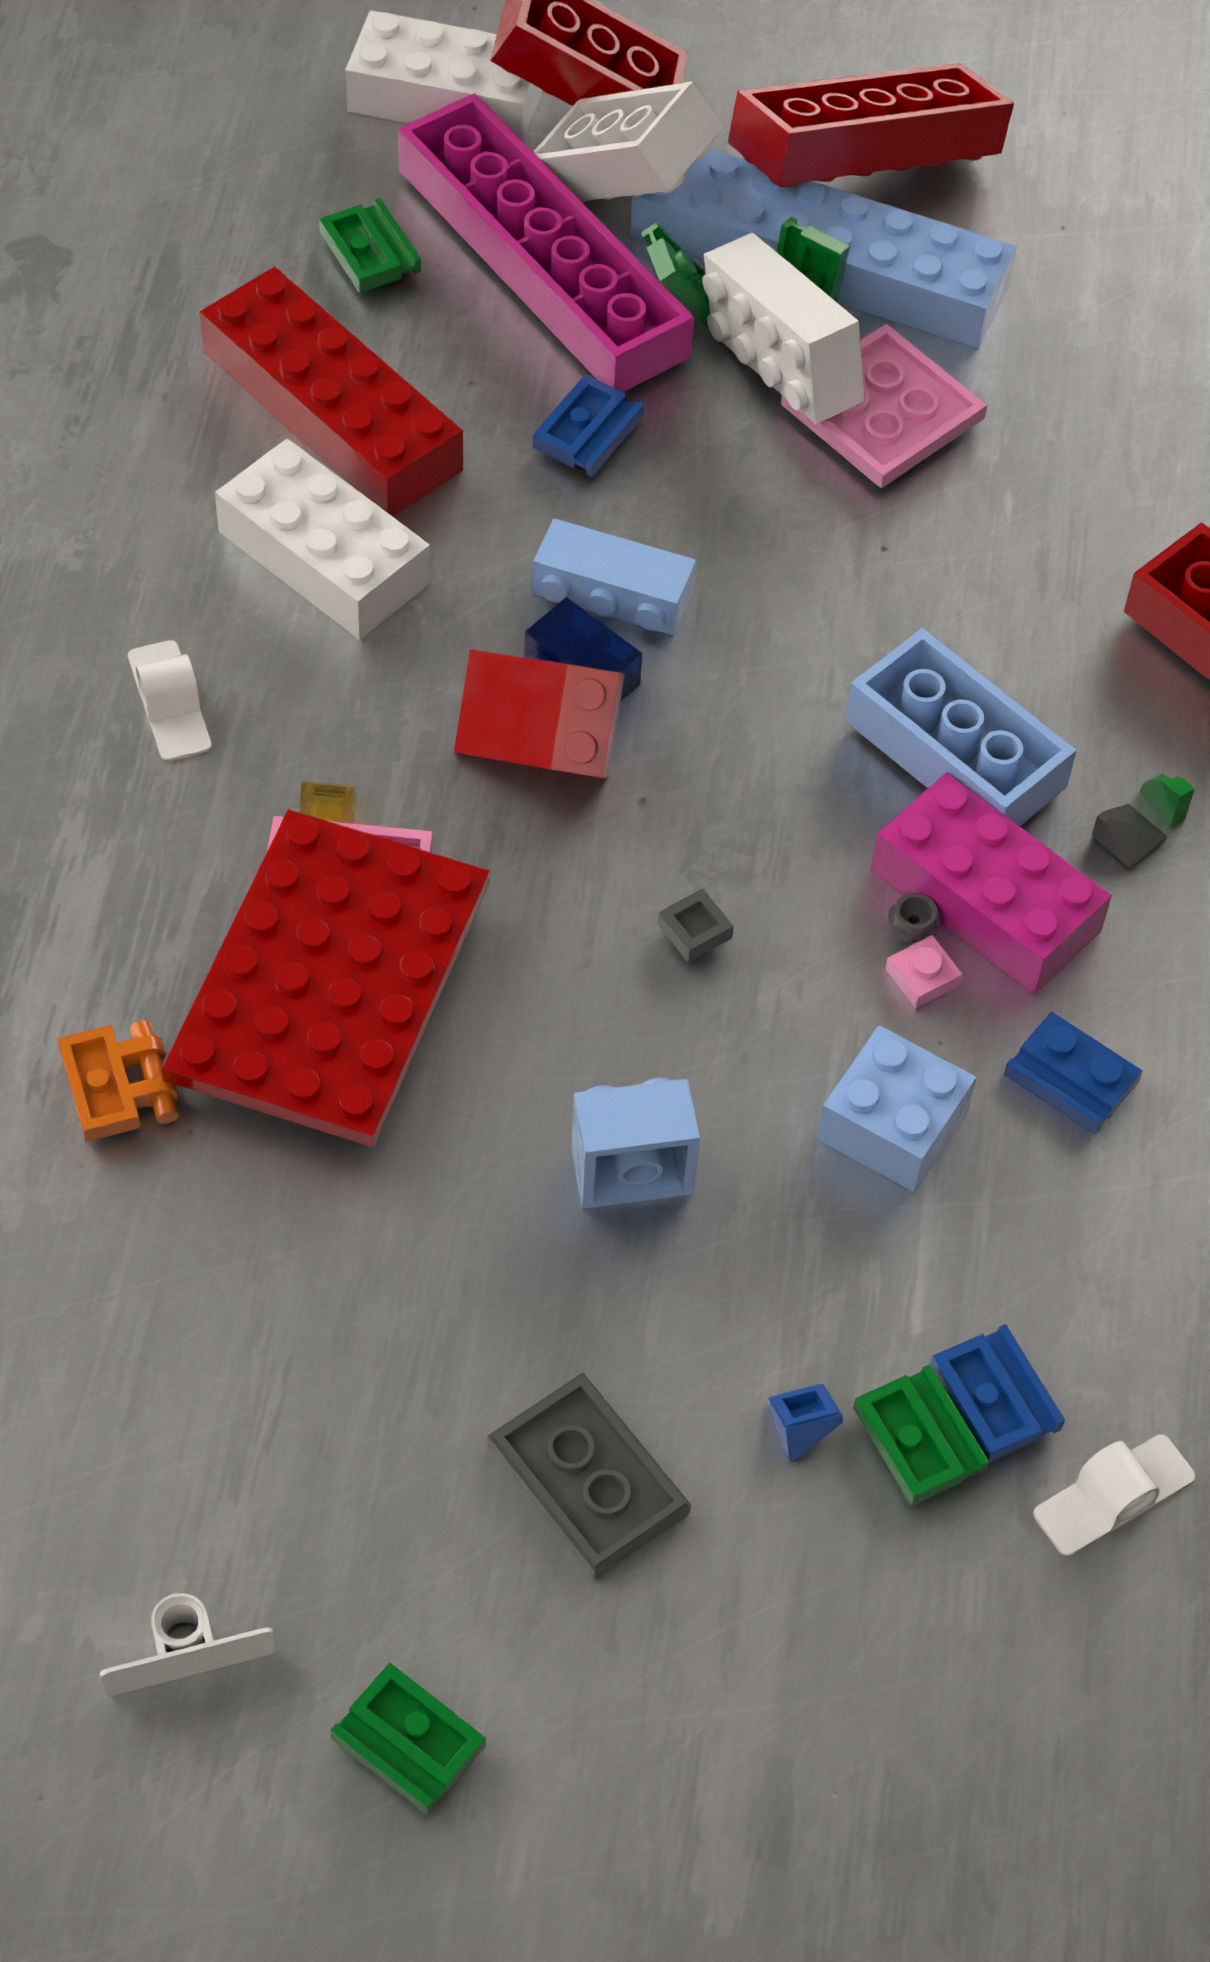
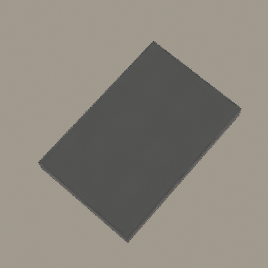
[487,1373,691,1579]

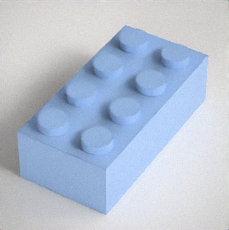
[845,628,1077,826]

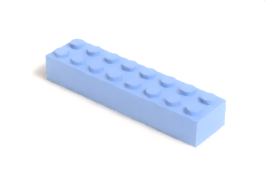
[630,149,1017,349]

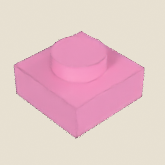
[885,935,963,1009]

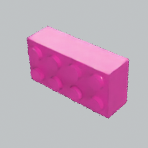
[871,772,1112,995]

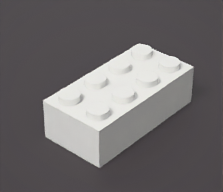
[345,10,542,142]
[533,82,723,203]
[703,232,865,424]
[215,438,431,640]

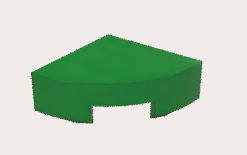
[1140,774,1195,827]

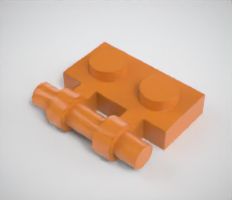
[57,1020,179,1142]

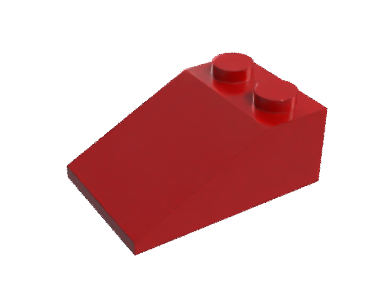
[454,649,625,778]

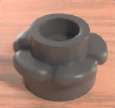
[887,893,941,942]

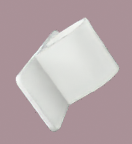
[128,640,212,761]
[1033,1434,1196,1556]
[100,1593,276,1696]

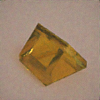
[300,781,357,824]

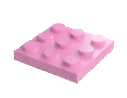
[781,323,987,489]

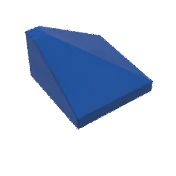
[768,1384,843,1461]

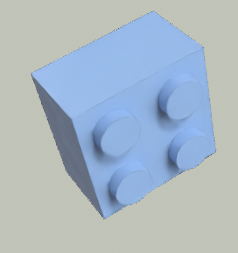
[817,1025,977,1193]
[571,1078,700,1209]

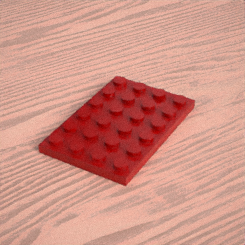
[161,809,490,1148]

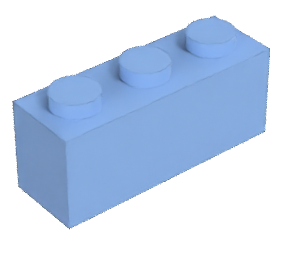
[532,518,696,636]

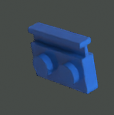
[533,374,645,478]
[1004,1011,1143,1135]
[930,1324,1065,1462]

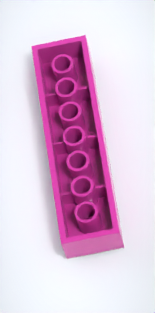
[398,93,694,392]

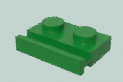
[319,198,421,293]
[776,216,850,302]
[641,222,710,328]
[853,1364,989,1507]
[330,1662,486,1816]

